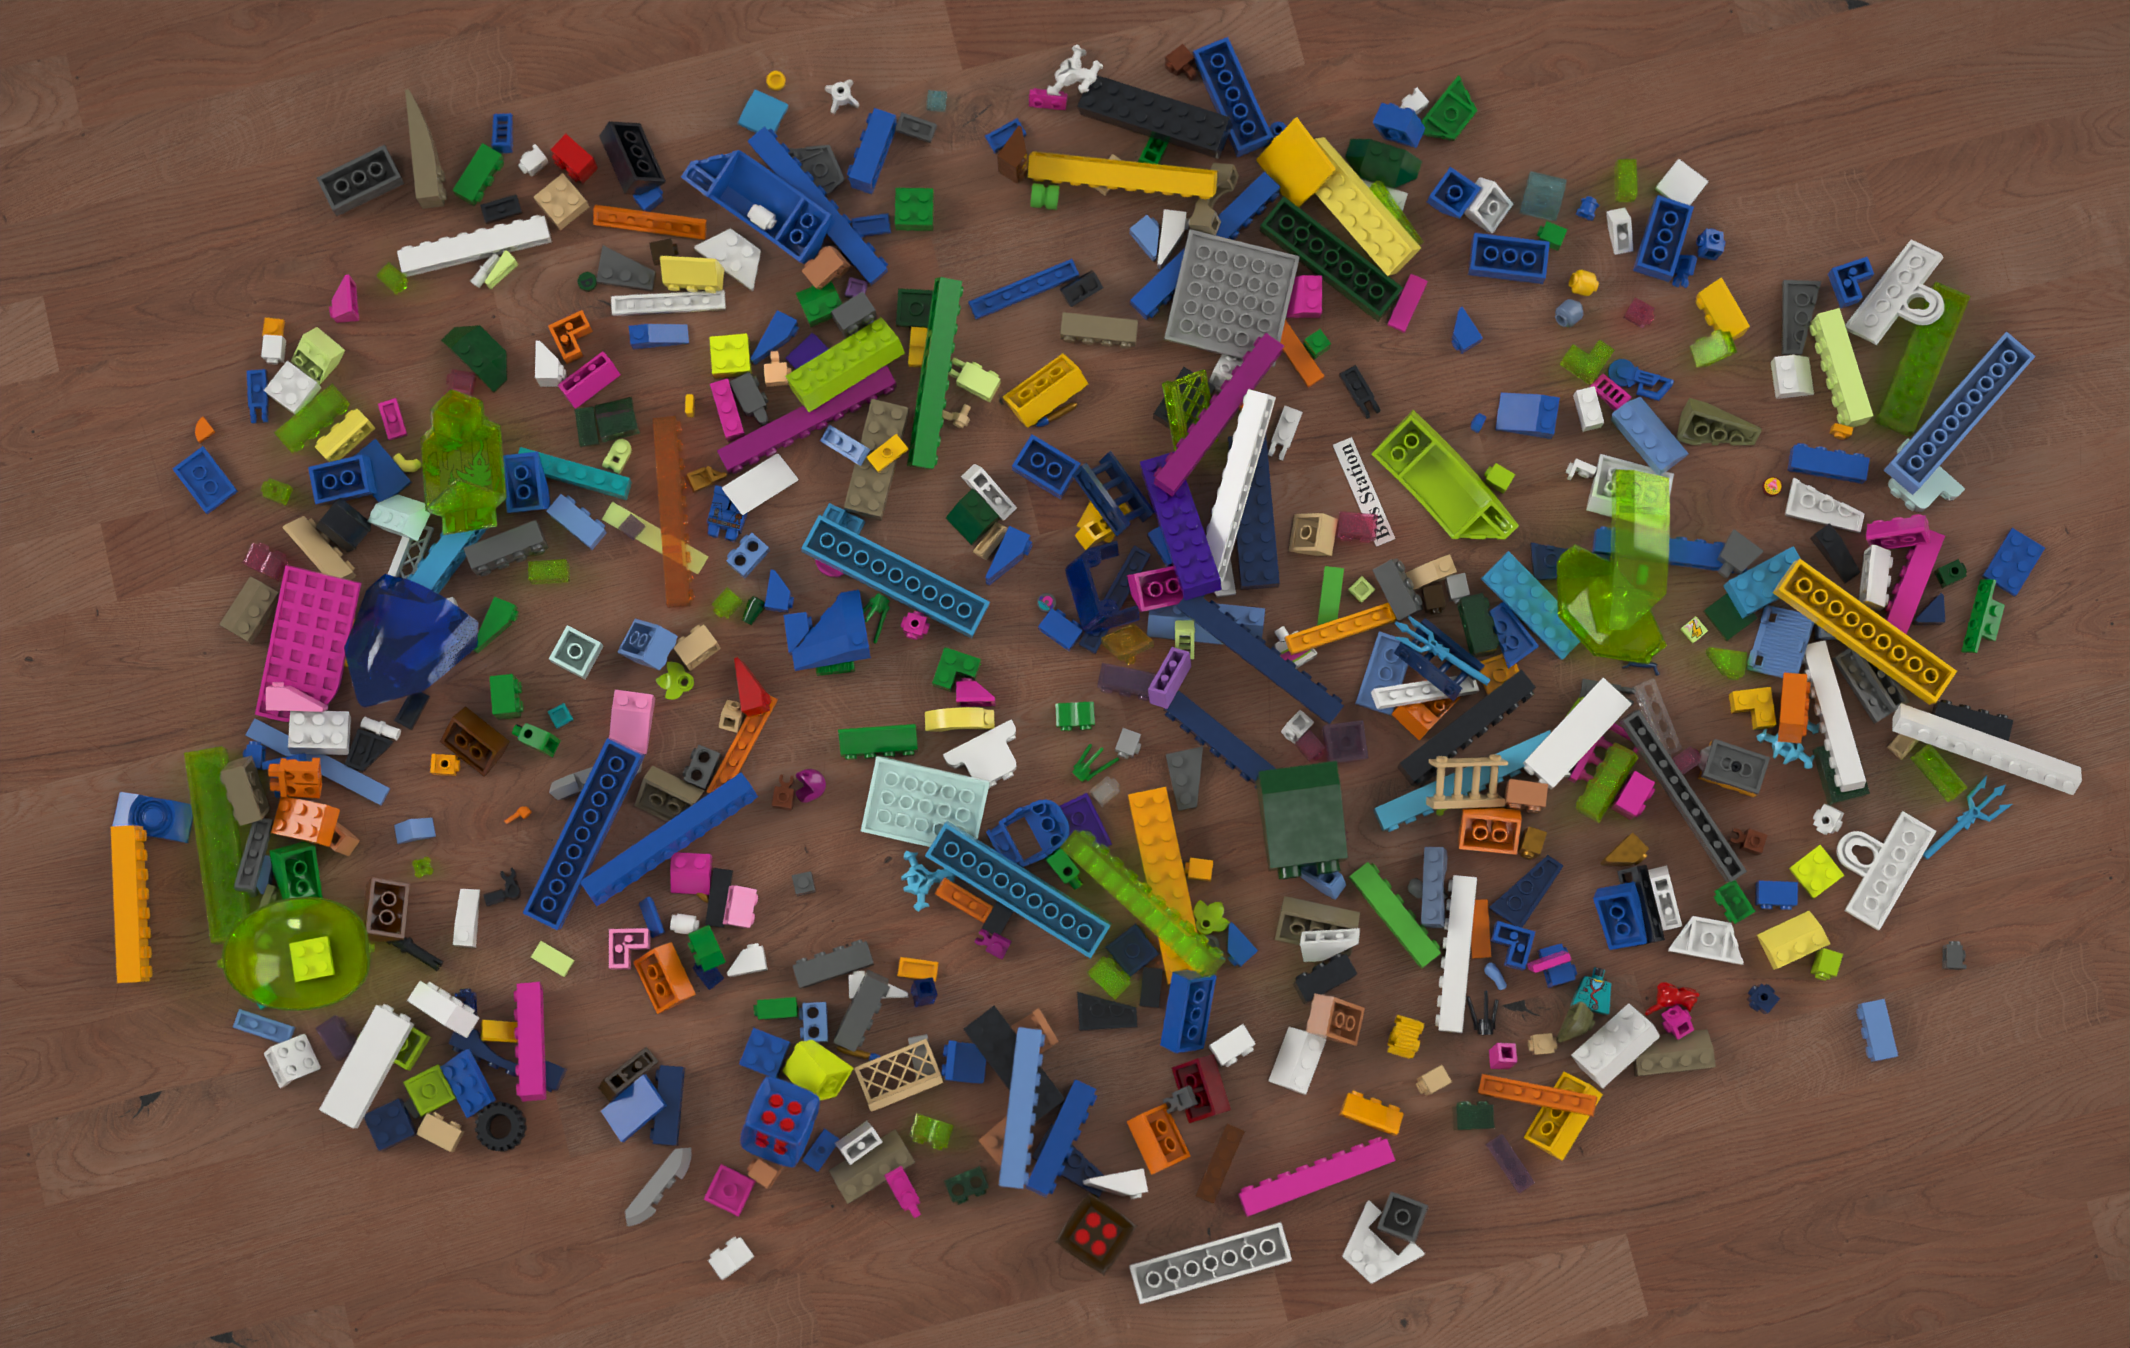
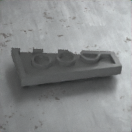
[1782,280,1822,356]

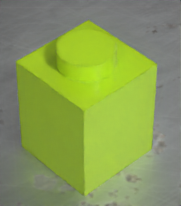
[1484,463,1515,494]

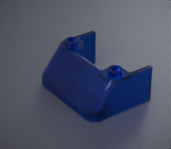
[1065,541,1140,634]

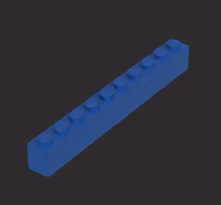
[748,126,888,286]
[1130,171,1280,320]
[580,772,758,906]

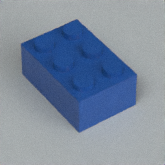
[1012,434,1081,500]
[308,455,377,506]

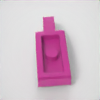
[884,1166,921,1218]

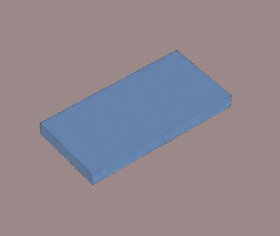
[1355,631,1408,716]

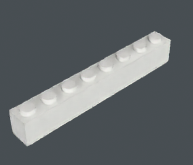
[397,215,552,277]
[1801,641,1866,792]
[1435,875,1477,1034]

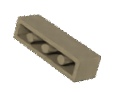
[1060,312,1138,349]

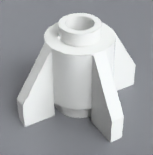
[825,79,859,114]

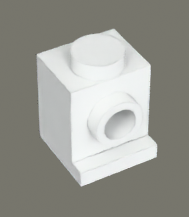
[1399,88,1429,115]
[518,144,549,177]

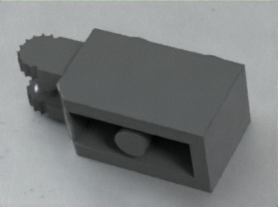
[729,372,769,426]

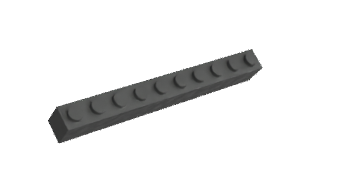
[1619,710,1747,882]

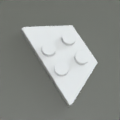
[694,228,761,291]
[1668,916,1743,965]

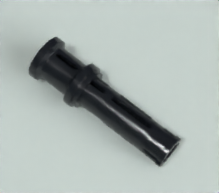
[386,936,444,971]

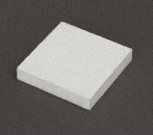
[1655,159,1709,205]

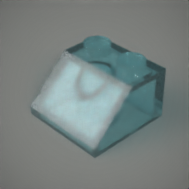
[1519,171,1567,221]

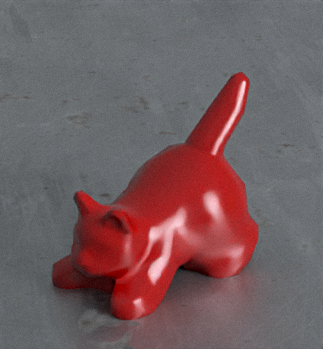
[1645,982,1700,1016]

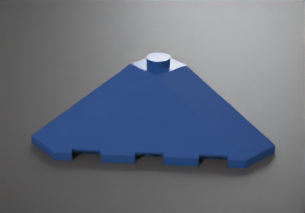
[792,590,871,671]

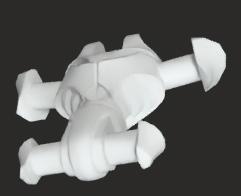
[1047,44,1103,96]

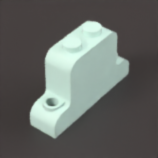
[1888,438,1965,512]

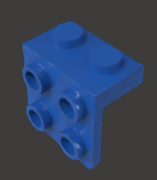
[941,1040,986,1084]

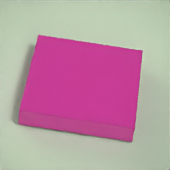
[1527,951,1572,973]
[703,1164,756,1217]

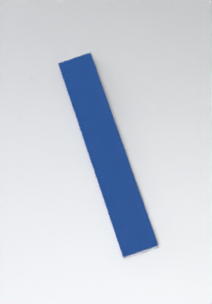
[968,259,1080,320]

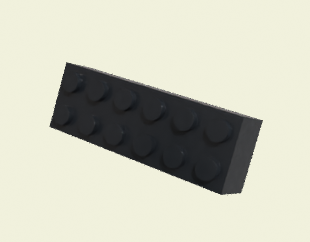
[963,1005,1065,1122]

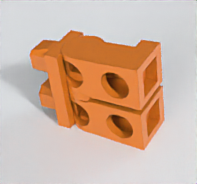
[268,758,323,798]

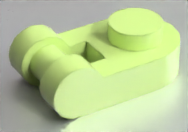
[602,439,632,475]

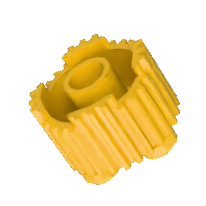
[1387,1015,1424,1059]

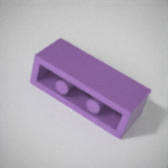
[1148,647,1191,709]

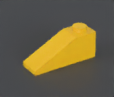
[1075,503,1132,551]

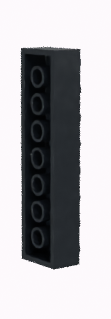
[1077,75,1233,159]
[1397,669,1536,785]

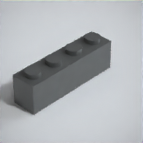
[792,939,874,989]
[833,969,890,1052]

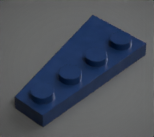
[1530,542,1611,581]
[1488,855,1564,928]
[1031,1124,1104,1198]

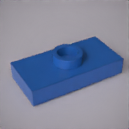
[802,1129,840,1172]

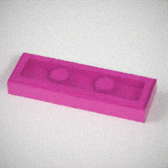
[1387,274,1428,333]

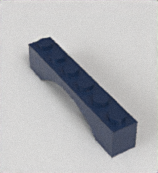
[448,1029,567,1092]

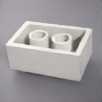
[288,711,351,755]
[407,981,479,1038]

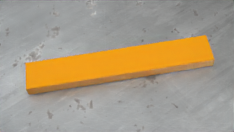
[1284,602,1397,656]

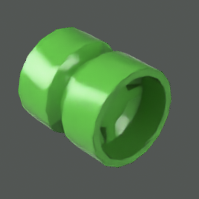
[1030,183,1059,210]

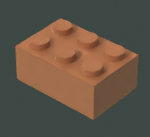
[1306,994,1365,1046]

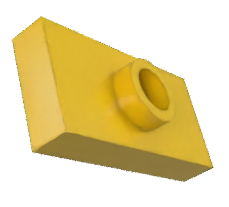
[866,434,908,473]

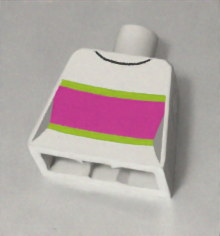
[1274,626,1317,669]

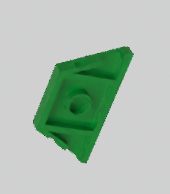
[1421,75,1478,141]

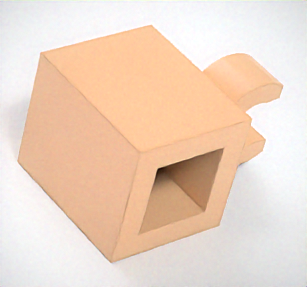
[764,351,792,387]

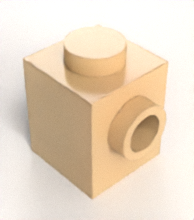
[719,700,744,733]
[1528,1033,1557,1056]

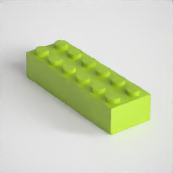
[785,317,905,412]

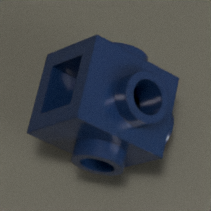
[1746,984,1780,1015]

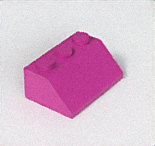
[1866,514,1931,549]
[1127,566,1183,612]

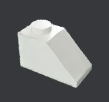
[1607,208,1633,255]
[727,943,768,977]

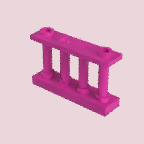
[1568,723,1638,802]

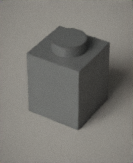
[792,871,816,896]

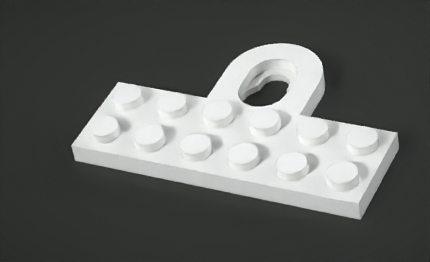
[1845,240,1944,345]
[1837,811,1936,930]

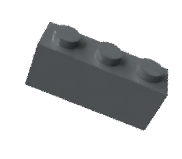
[1373,559,1423,621]

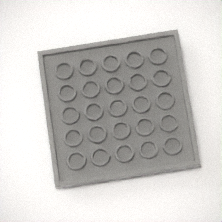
[1164,229,1300,367]

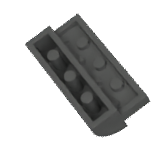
[1833,648,1910,724]

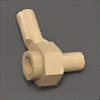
[942,404,971,429]

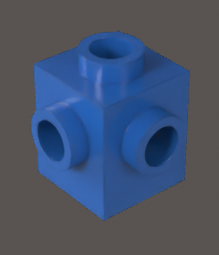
[1696,228,1725,261]

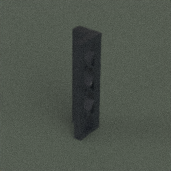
[1617,865,1665,947]

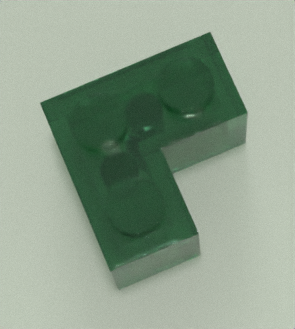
[1452,1101,1495,1131]

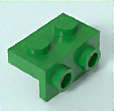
[1713,880,1756,924]

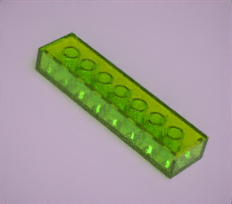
[1874,281,1971,437]

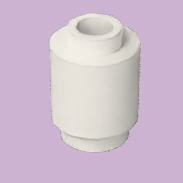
[747,204,776,231]
[670,914,700,934]

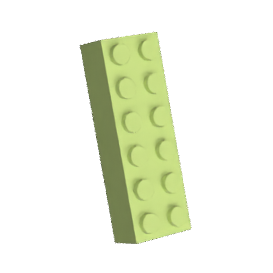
[1809,308,1873,427]

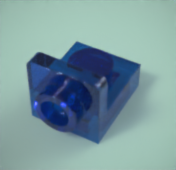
[692,963,725,990]
[454,989,477,1016]

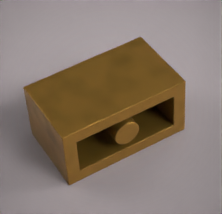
[1517,826,1547,860]

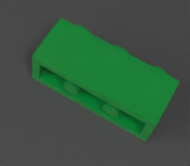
[453,143,504,206]

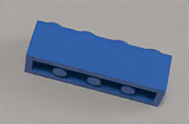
[1787,443,1870,484]

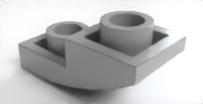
[908,1034,935,1079]

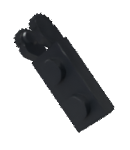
[1339,365,1381,419]

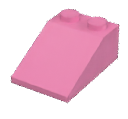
[609,690,655,754]

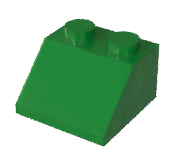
[796,281,842,328]

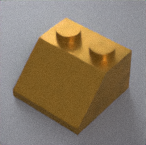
[1600,832,1649,866]

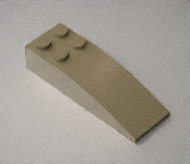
[405,89,447,209]

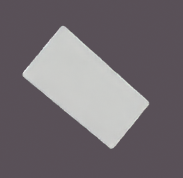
[722,453,798,515]

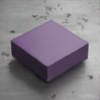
[845,277,868,298]

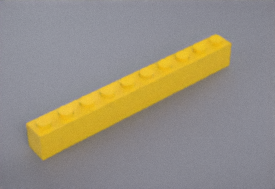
[1028,151,1218,199]

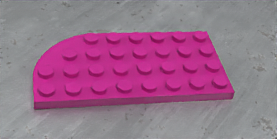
[255,565,361,722]

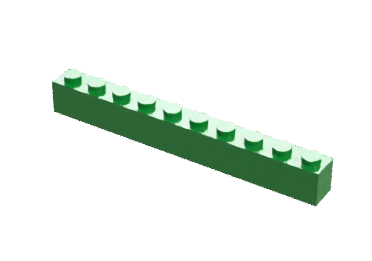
[907,277,963,470]

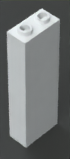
[1523,678,1631,789]
[319,1004,414,1128]

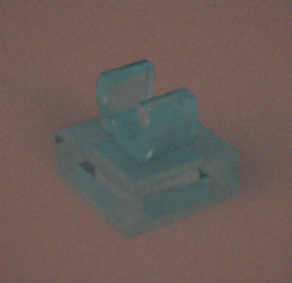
[927,90,947,112]

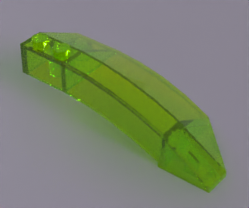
[1608,469,1670,631]

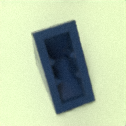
[1912,593,1945,626]

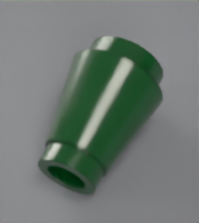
[742,595,765,625]

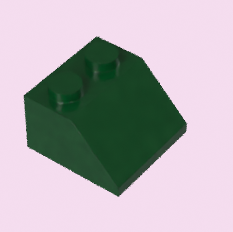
[946,489,999,546]

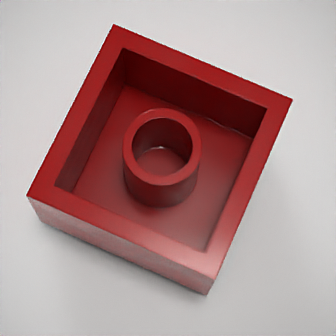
[550,134,598,184]

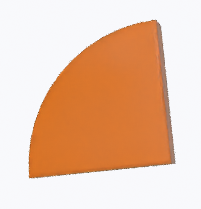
[195,416,215,443]

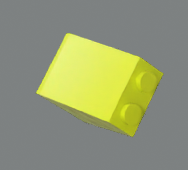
[782,1040,853,1101]

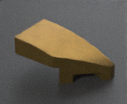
[686,466,727,493]

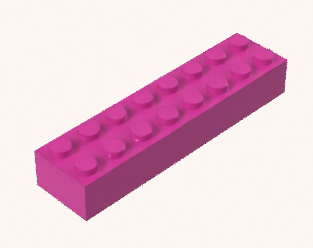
[1238,1137,1395,1217]

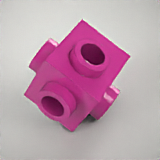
[901,611,930,640]
[1661,1005,1694,1040]

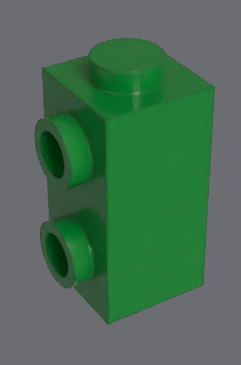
[754,997,798,1021]

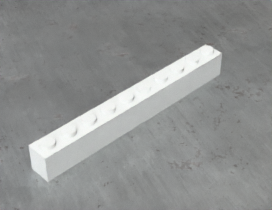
[1206,389,1276,582]
[1893,703,2082,795]

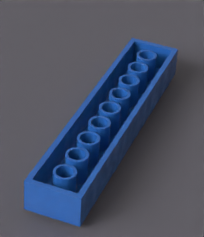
[523,738,645,930]

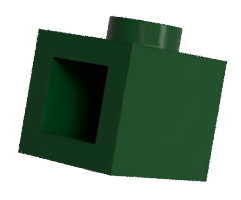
[1934,559,1967,589]

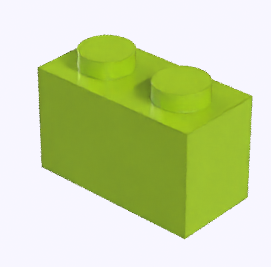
[1810,948,1843,981]

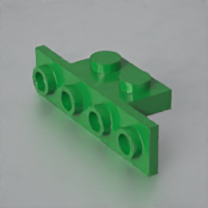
[1961,579,2005,653]

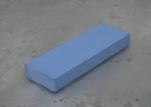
[820,425,870,466]
[233,1009,295,1043]

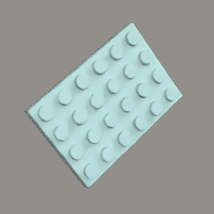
[861,756,990,847]

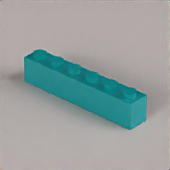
[518,447,632,500]

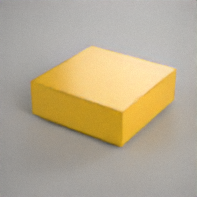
[685,394,695,417]

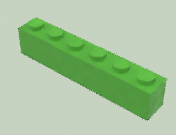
[1349,862,1441,969]

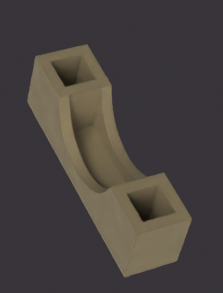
[1189,163,1239,236]

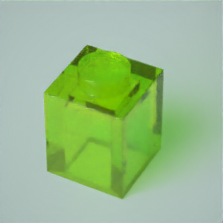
[376,262,408,295]
[712,587,743,619]

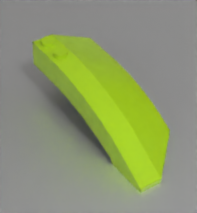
[1372,410,1519,539]

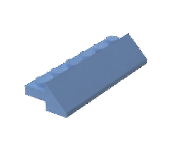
[1147,604,1265,645]

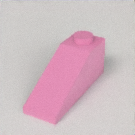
[266,682,328,712]

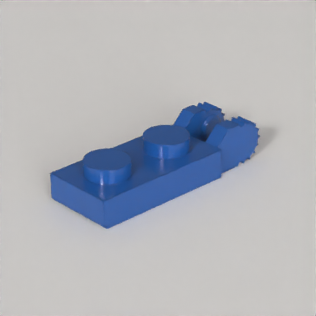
[246,369,269,423]

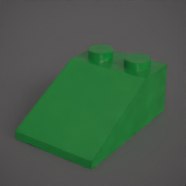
[269,841,323,910]

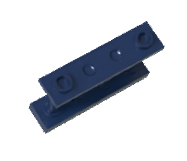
[1072,451,1155,536]
[1394,618,1485,701]

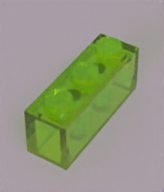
[1910,744,1968,802]

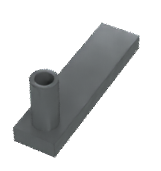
[234,818,274,898]

